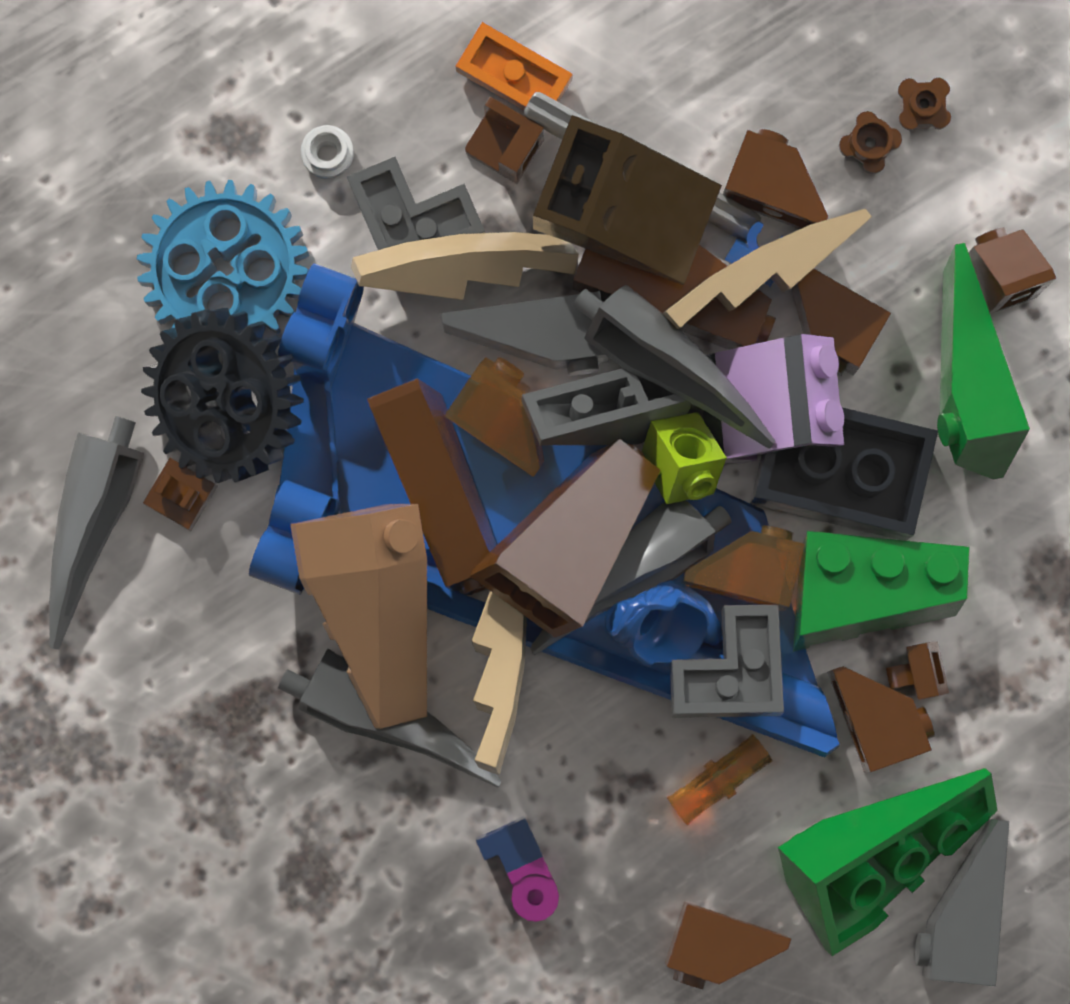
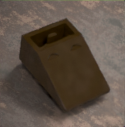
[533,115,722,285]

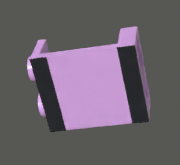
[703,334,844,464]

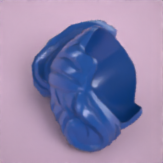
[605,580,723,667]

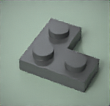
[347,157,485,250]
[670,605,784,718]

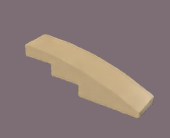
[662,209,872,329]
[351,232,579,300]
[471,591,527,775]

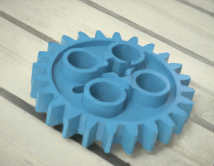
[137,180,310,353]

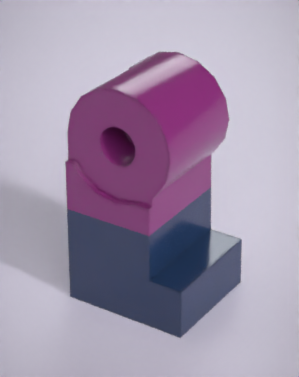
[476,816,559,922]

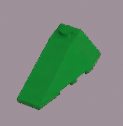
[937,243,1030,480]
[778,768,998,956]

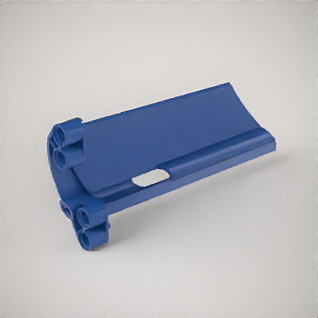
[248,263,840,758]

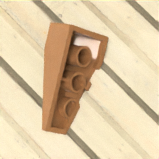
[290,504,427,729]

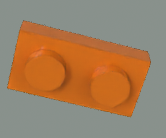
[455,22,573,110]

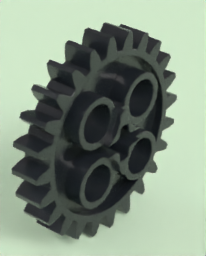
[141,308,304,483]

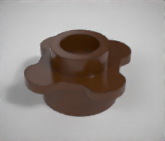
[898,78,951,130]
[839,111,902,174]

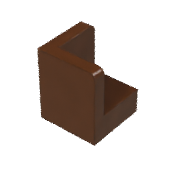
[465,97,544,184]

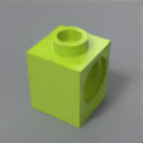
[642,412,727,504]

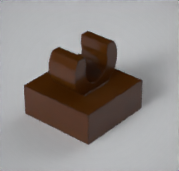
[143,458,218,531]
[886,641,949,700]

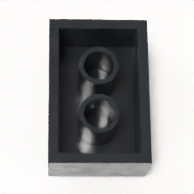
[750,407,938,541]

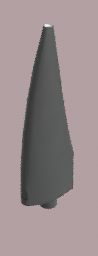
[573,285,776,449]
[49,416,144,650]
[530,500,732,655]
[278,649,502,787]

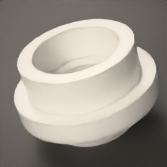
[301,125,354,178]

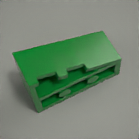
[793,531,970,652]

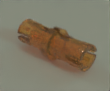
[667,734,773,826]

